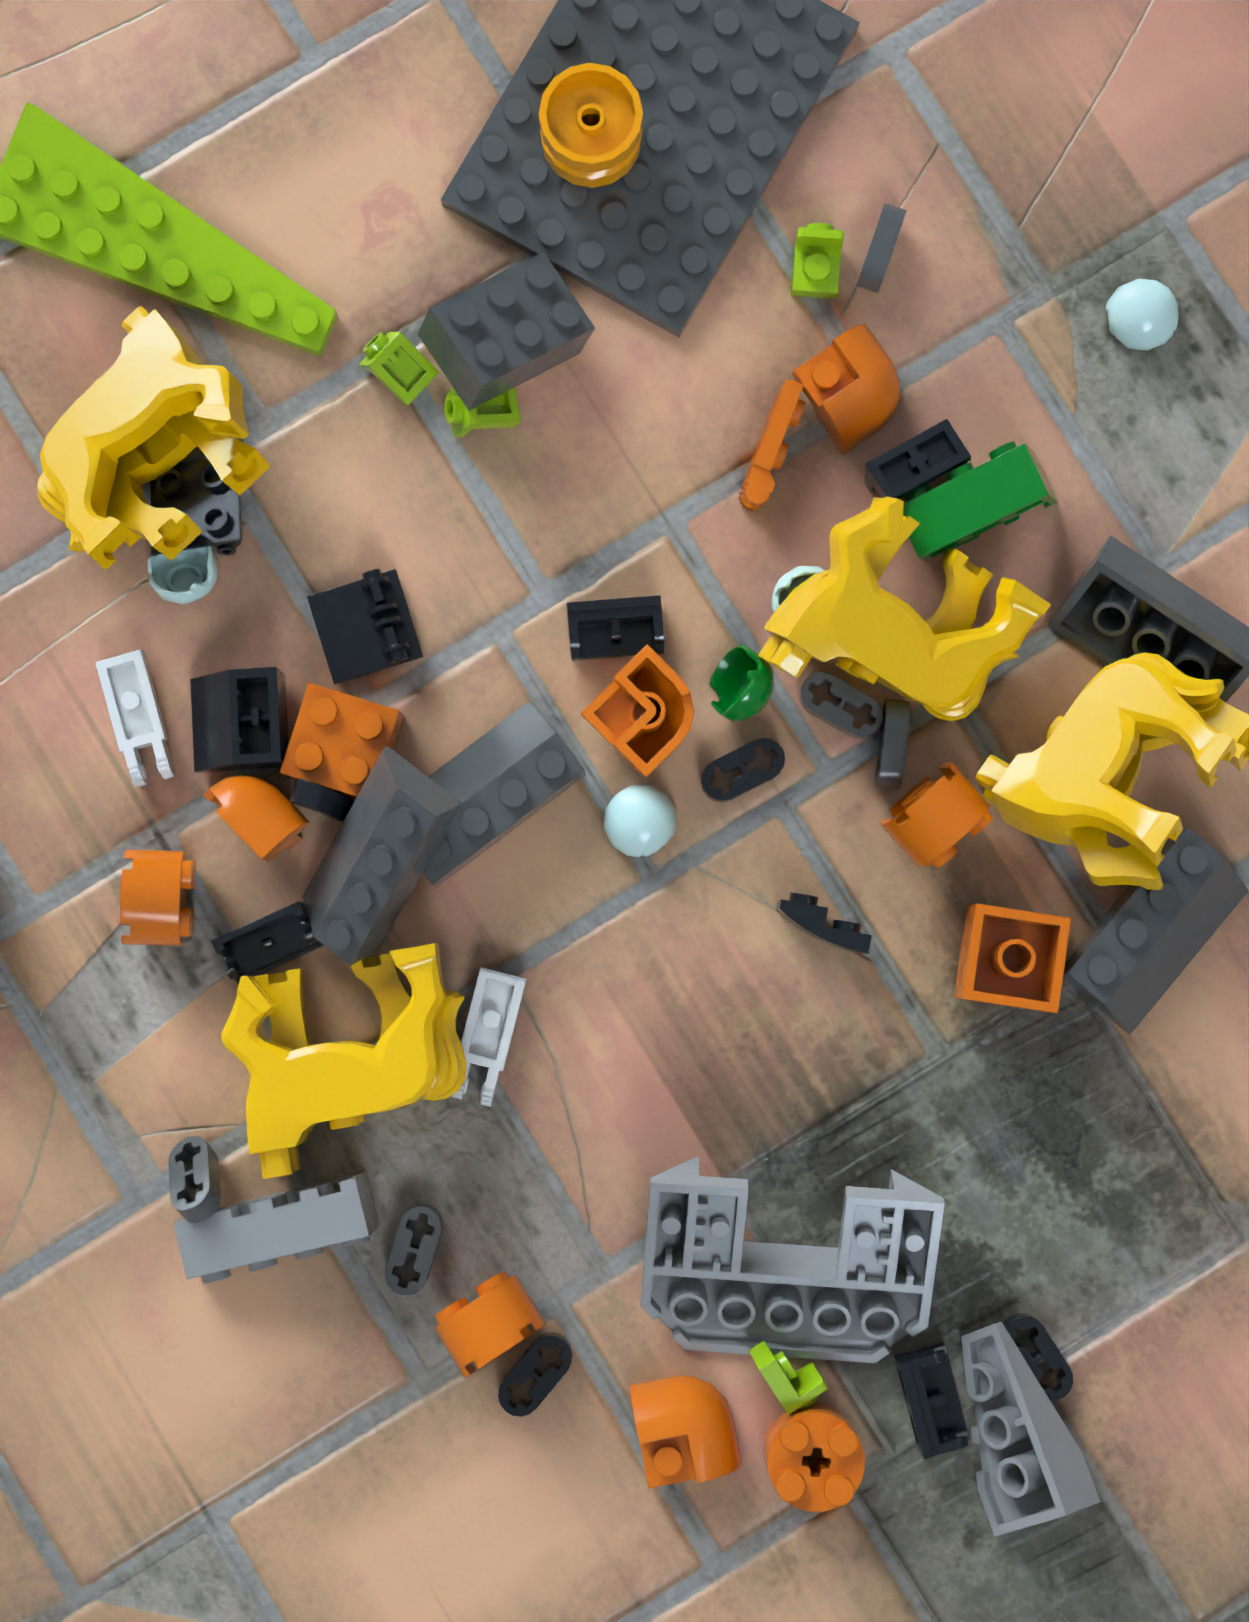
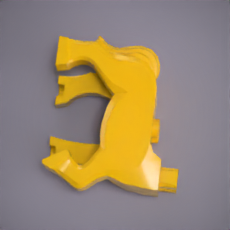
[37,306,271,570]
[758,496,1051,721]
[976,652,1249,890]
[221,943,467,1179]

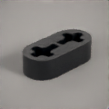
[700,738,785,803]
[288,778,354,822]
[1003,1313,1073,1401]
[498,1332,573,1417]

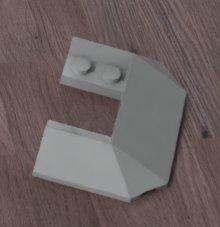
[641,1156,945,1363]

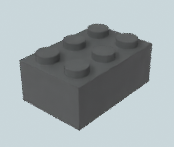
[418,252,595,411]

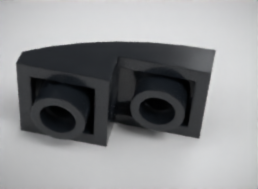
[776,892,872,954]

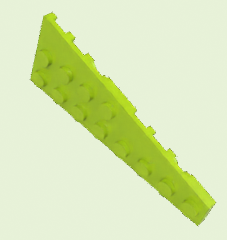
[0,102,338,357]

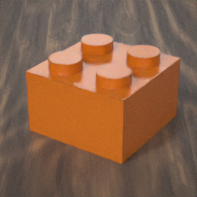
[280,682,405,799]
[954,903,1071,1013]

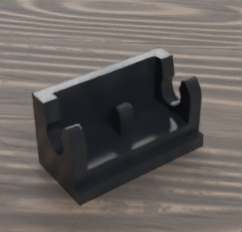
[865,419,971,499]
[567,595,664,661]
[211,901,324,984]
[894,1343,970,1460]

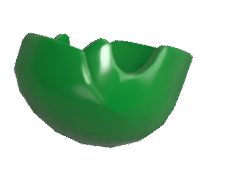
[710,644,774,721]

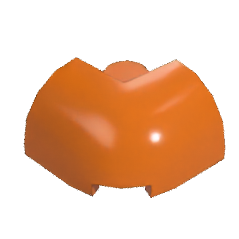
[792,324,900,454]
[581,644,694,778]
[203,774,310,862]
[630,1376,742,1489]

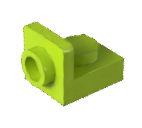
[791,223,844,299]
[359,331,439,406]
[444,387,521,437]
[748,1340,828,1415]

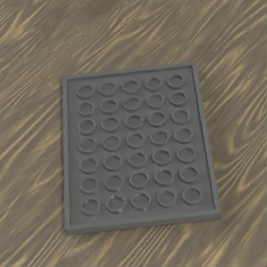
[441,0,860,338]

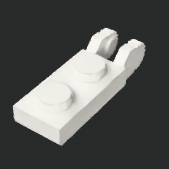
[96,649,175,787]
[452,967,527,1107]

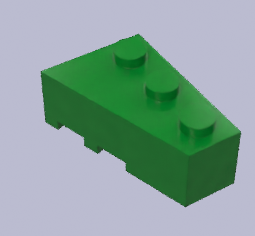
[903,441,1058,561]

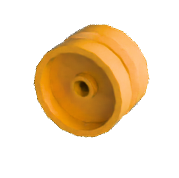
[539,63,643,188]

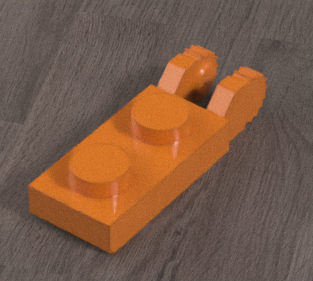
[738,379,806,512]

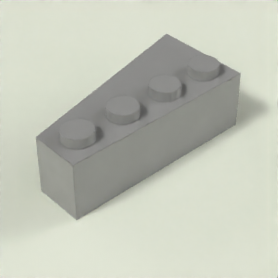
[173,1170,380,1283]

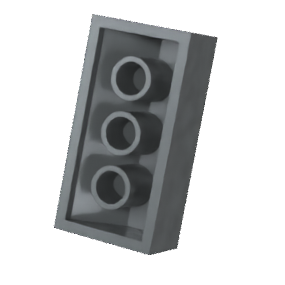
[1048,535,1249,702]
[423,701,586,887]
[303,747,463,966]
[1063,827,1249,1034]

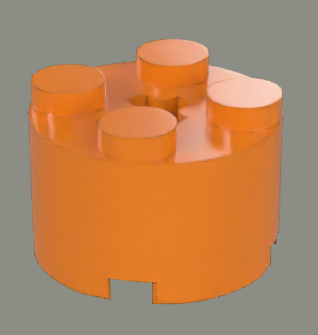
[880,761,993,868]
[120,849,196,946]
[434,1271,547,1378]
[764,1402,865,1512]

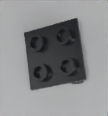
[150,459,242,556]
[307,569,423,685]

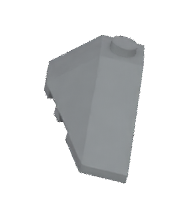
[961,1321,1101,1537]

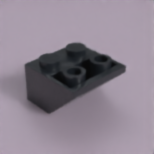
[190,667,288,773]

